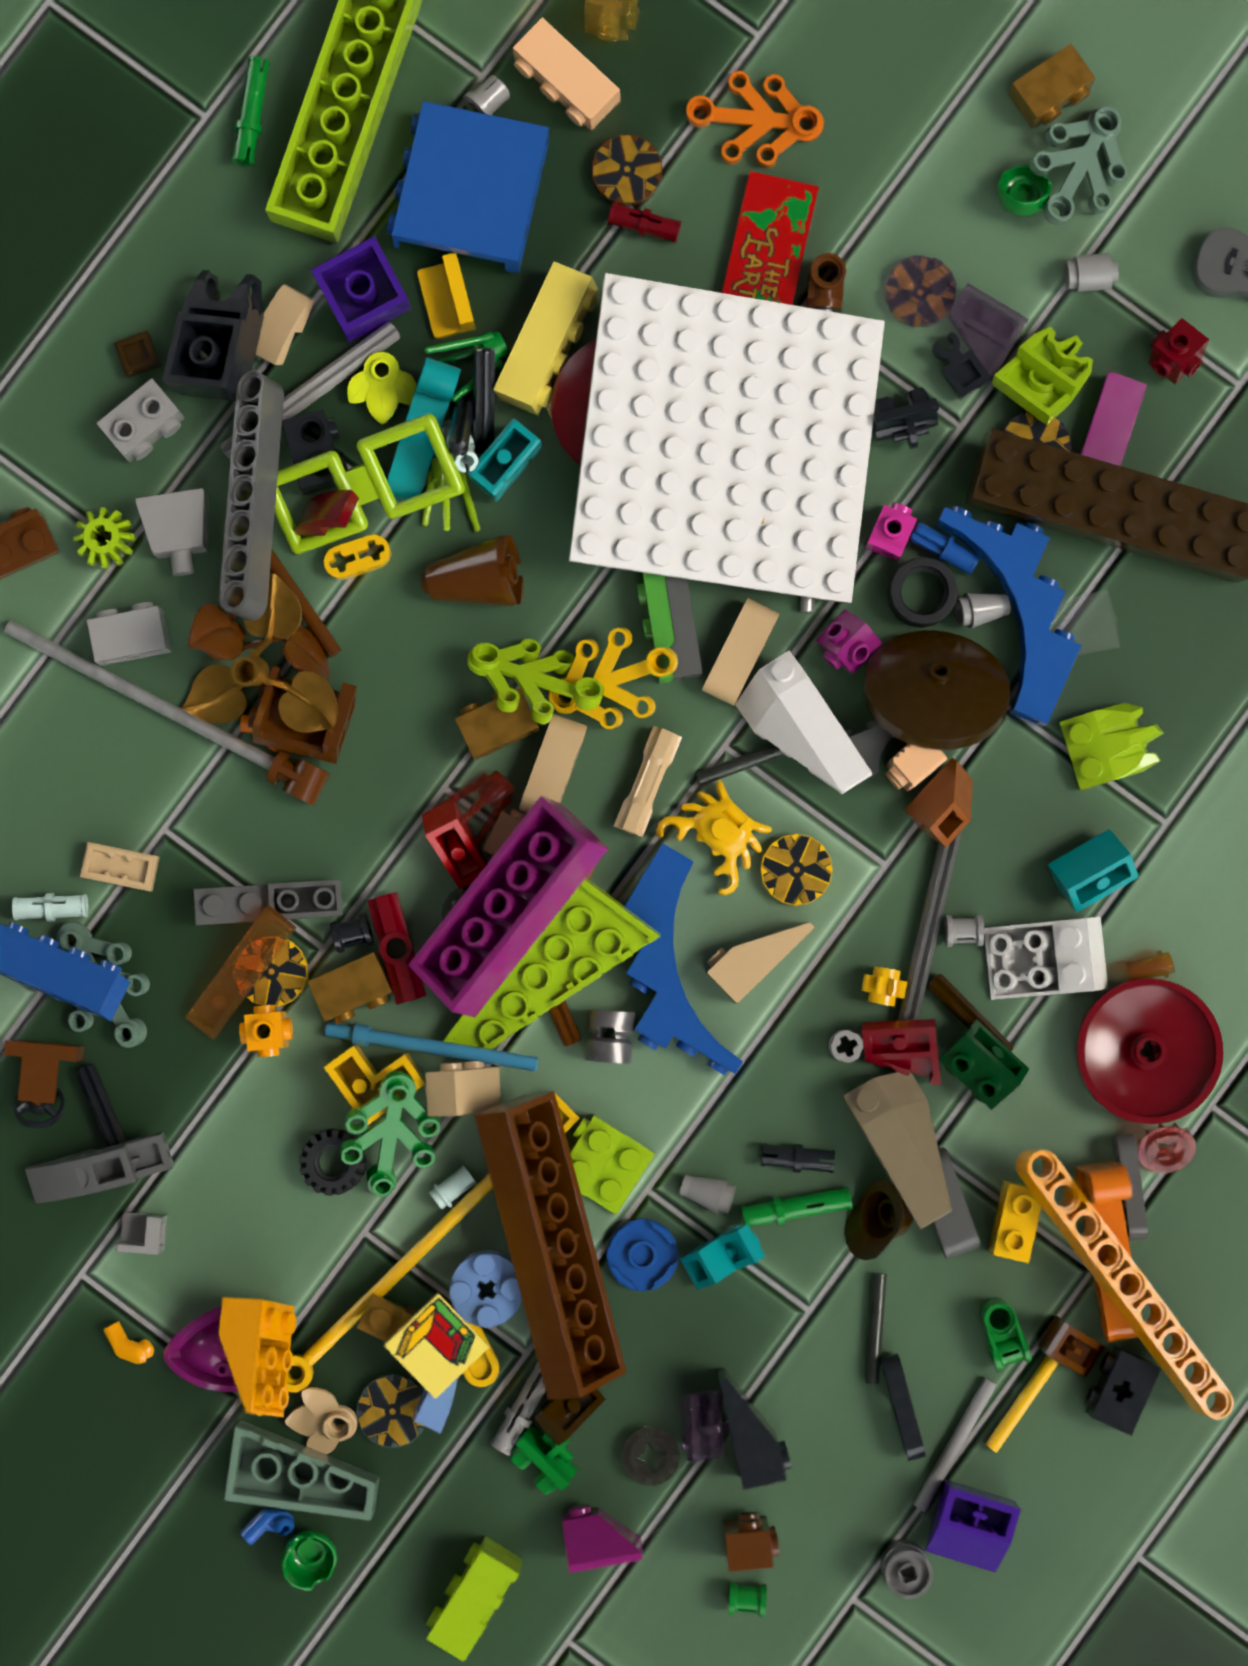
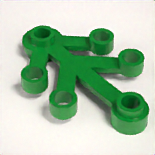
[340,1071,441,1197]

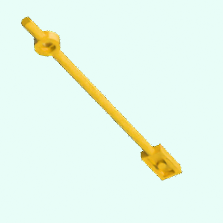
[256,1092,580,1417]

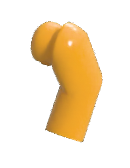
[103,1321,154,1364]

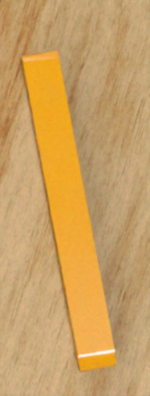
[1016,1149,1234,1419]

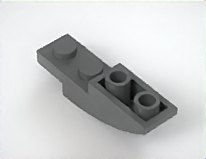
[193,879,343,926]
[25,1131,174,1203]

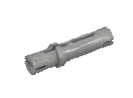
[490,1362,546,1455]

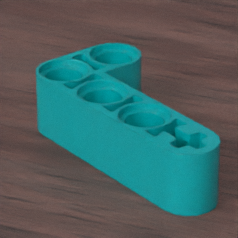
[387,357,461,501]

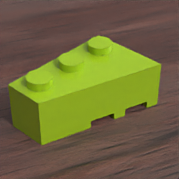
[425,1536,522,1662]

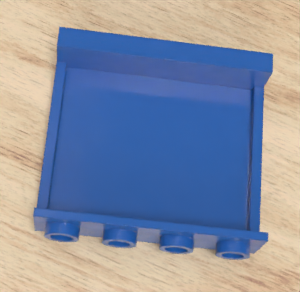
[387,101,549,274]

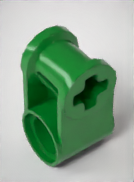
[979,1297,1032,1372]

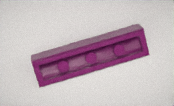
[1081,371,1147,466]

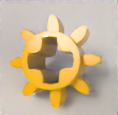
[861,966,907,1007]

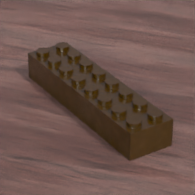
[965,428,1248,583]

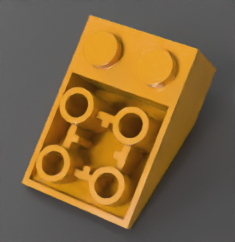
[219,1297,296,1417]

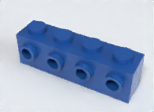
[0,922,130,1021]

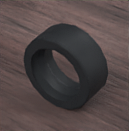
[887,557,958,628]

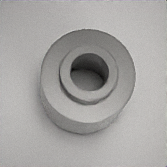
[1064,253,1119,292]

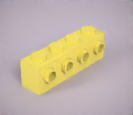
[493,261,599,416]

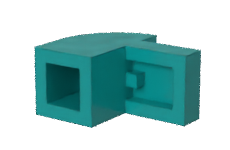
[680,1224,765,1290]

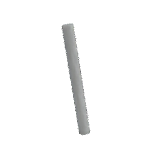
[913,1377,997,1512]

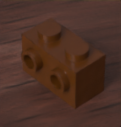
[723,1511,779,1572]

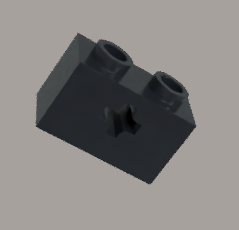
[1084,1346,1161,1436]

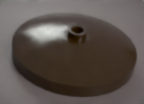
[863,630,1010,750]

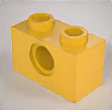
[987,1180,1042,1263]

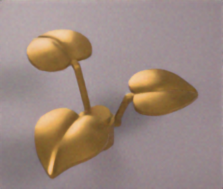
[182,574,338,733]

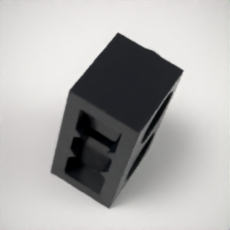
[282,409,348,495]

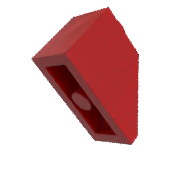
[422,799,487,889]

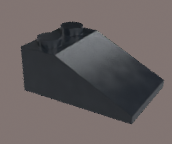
[717,1368,792,1490]

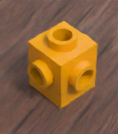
[239,1005,293,1057]

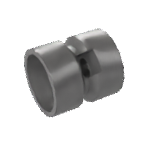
[586,1009,635,1063]
[880,1540,933,1599]

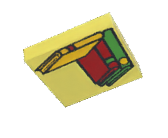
[384,1293,489,1399]

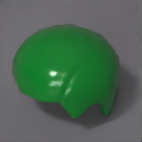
[997,165,1052,217]
[281,1530,338,1591]

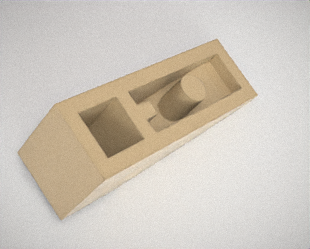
[706,922,815,1004]

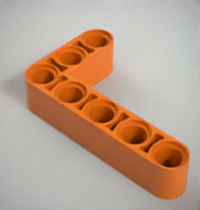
[1075,1160,1143,1343]

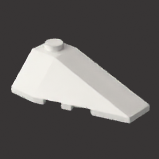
[735,650,873,794]

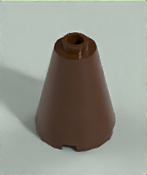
[421,535,524,607]

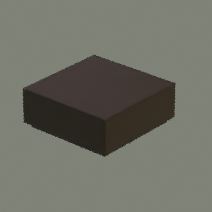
[114,331,161,378]

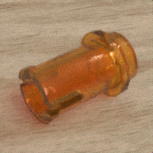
[1126,950,1175,980]

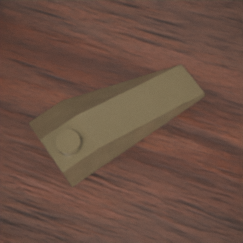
[843,1072,952,1230]

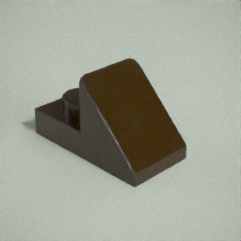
[535,1389,606,1446]

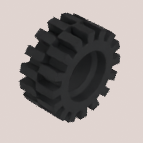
[299,1129,367,1196]

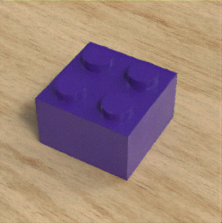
[311,236,412,342]

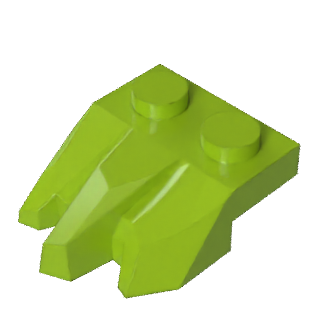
[991,326,1093,425]
[1060,703,1164,791]

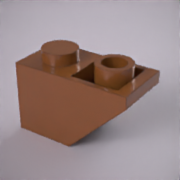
[904,757,973,847]

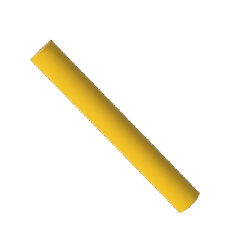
[985,1355,1059,1453]

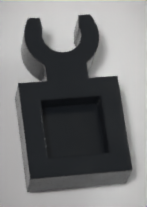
[932,332,991,401]

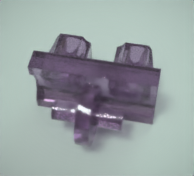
[680,1390,729,1462]

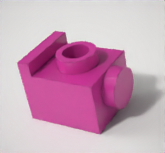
[865,502,917,562]

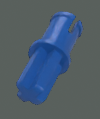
[910,523,981,576]

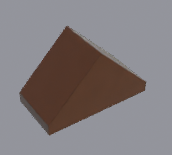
[1038,1316,1105,1377]

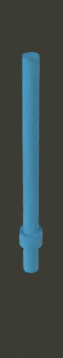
[325,1022,539,1072]

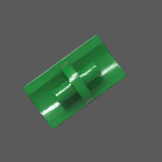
[510,1423,579,1495]

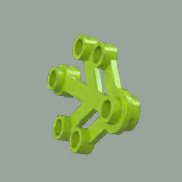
[467,639,604,724]

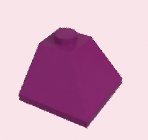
[562,1504,643,1573]

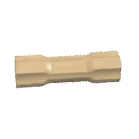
[614,726,682,838]

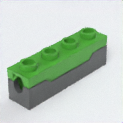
[637,572,703,684]

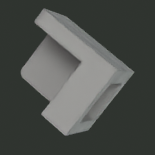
[115,1212,167,1255]

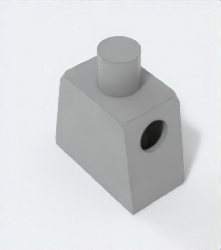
[135,488,209,576]

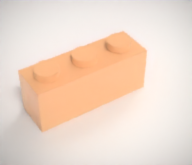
[513,17,620,131]

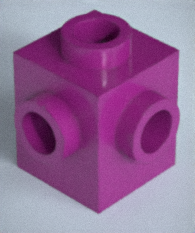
[816,609,882,674]

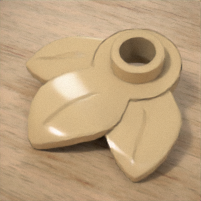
[285,1387,358,1454]

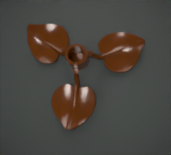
[187,554,329,681]

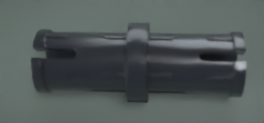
[761,1143,835,1174]

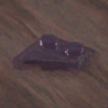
[948,283,1029,380]

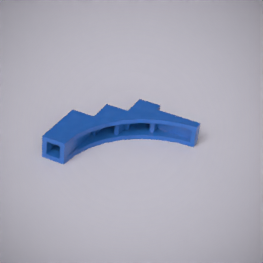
[936,506,1081,727]
[625,843,743,1076]

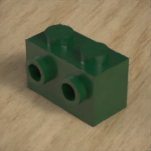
[939,1019,1029,1110]

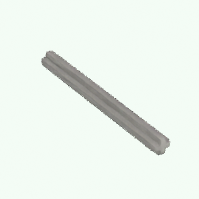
[220,322,400,460]

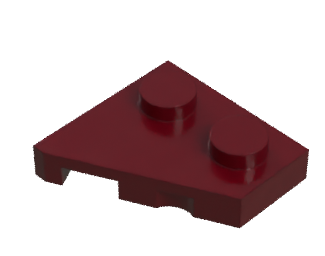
[862,1019,941,1085]

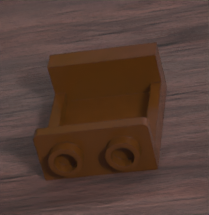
[248,666,357,764]

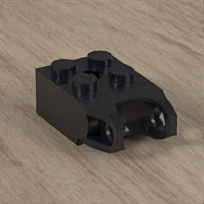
[163,270,264,401]

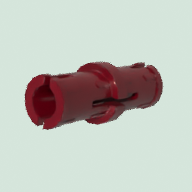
[607,202,682,244]

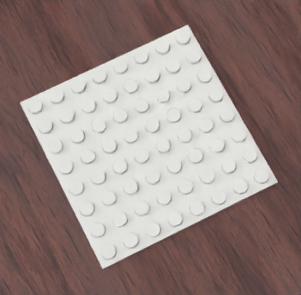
[569,273,885,604]

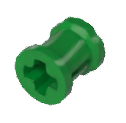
[728,1582,767,1618]

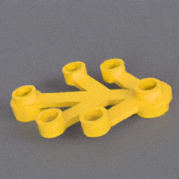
[548,627,678,730]

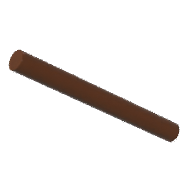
[270,549,342,658]

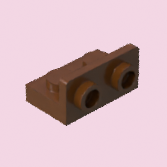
[0,507,61,580]

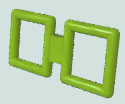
[275,414,465,555]

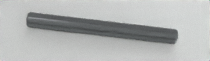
[897,831,962,1021]

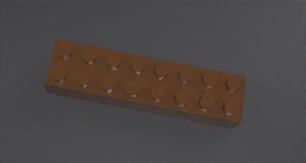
[474,1091,627,1399]

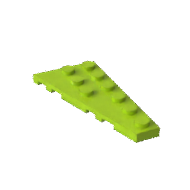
[443,878,661,1049]

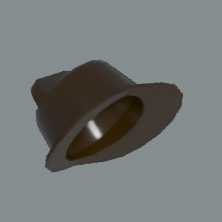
[845,1180,913,1261]

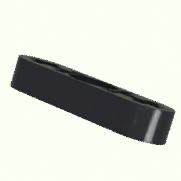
[880,1353,926,1461]

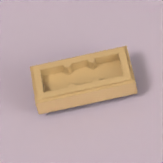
[80,842,160,892]

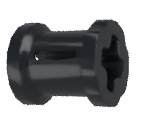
[330,913,374,953]

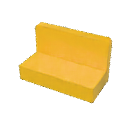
[417,253,476,339]

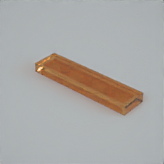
[185,905,297,1040]

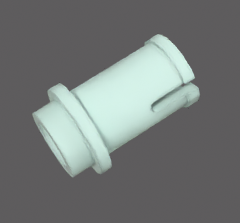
[429,1165,477,1209]

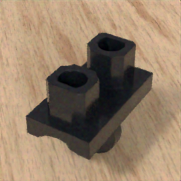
[873,387,939,449]

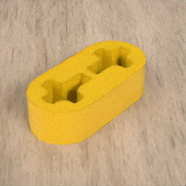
[324,535,391,580]

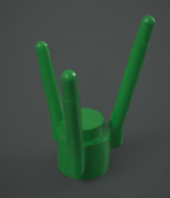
[424,331,509,402]

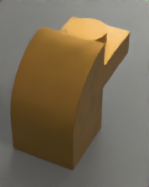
[357,1293,419,1342]

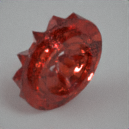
[1138,1122,1196,1173]

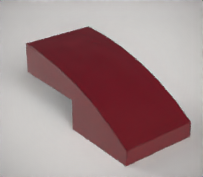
[294,490,359,536]

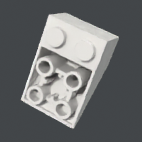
[984,917,1108,1000]

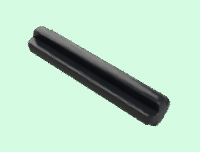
[473,347,495,454]
[448,387,473,456]
[76,1064,127,1147]

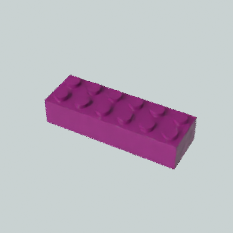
[408,796,609,1017]

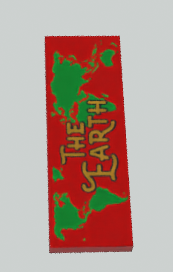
[722,171,819,305]

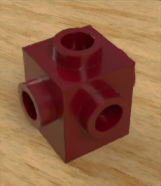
[1148,318,1209,385]

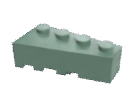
[225,1420,380,1521]

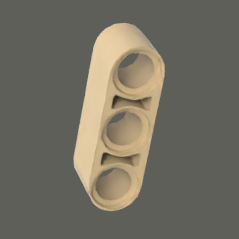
[702,598,780,706]
[518,714,588,814]

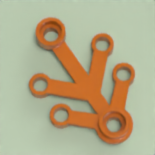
[686,71,824,168]

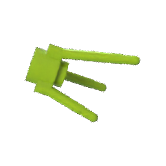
[421,457,480,532]

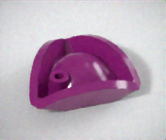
[163,1306,238,1392]

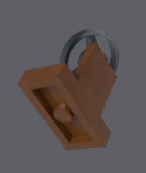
[4,1039,85,1129]

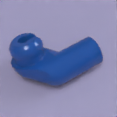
[240,1508,295,1545]

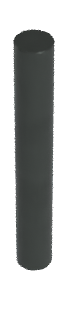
[696,745,785,786]
[864,1273,887,1384]

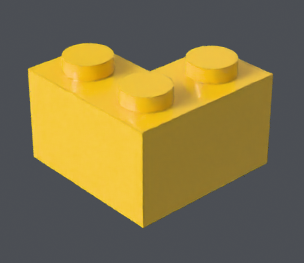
[324,1045,426,1125]

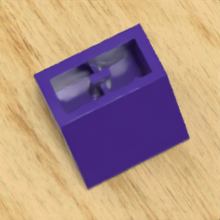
[925,1480,1021,1573]

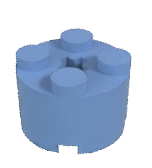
[449,1250,522,1328]

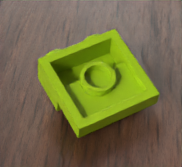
[570,1114,655,1215]

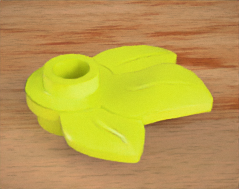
[347,352,417,424]

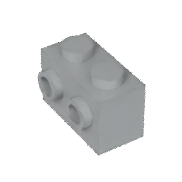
[96,378,185,462]
[87,602,172,666]

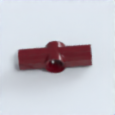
[367,892,427,1005]

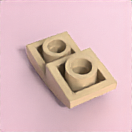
[256,284,315,365]

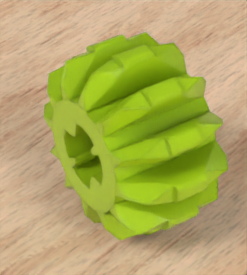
[73,507,136,569]

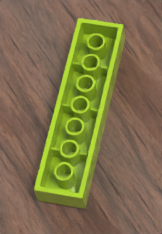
[265,0,423,244]

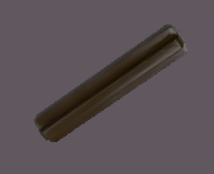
[927,974,1013,1052]

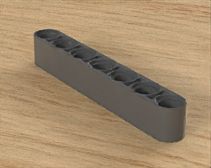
[219,370,284,621]

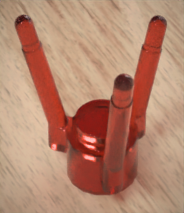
[433,770,515,846]

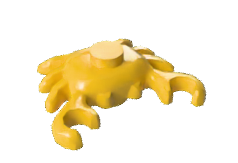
[656,780,772,896]

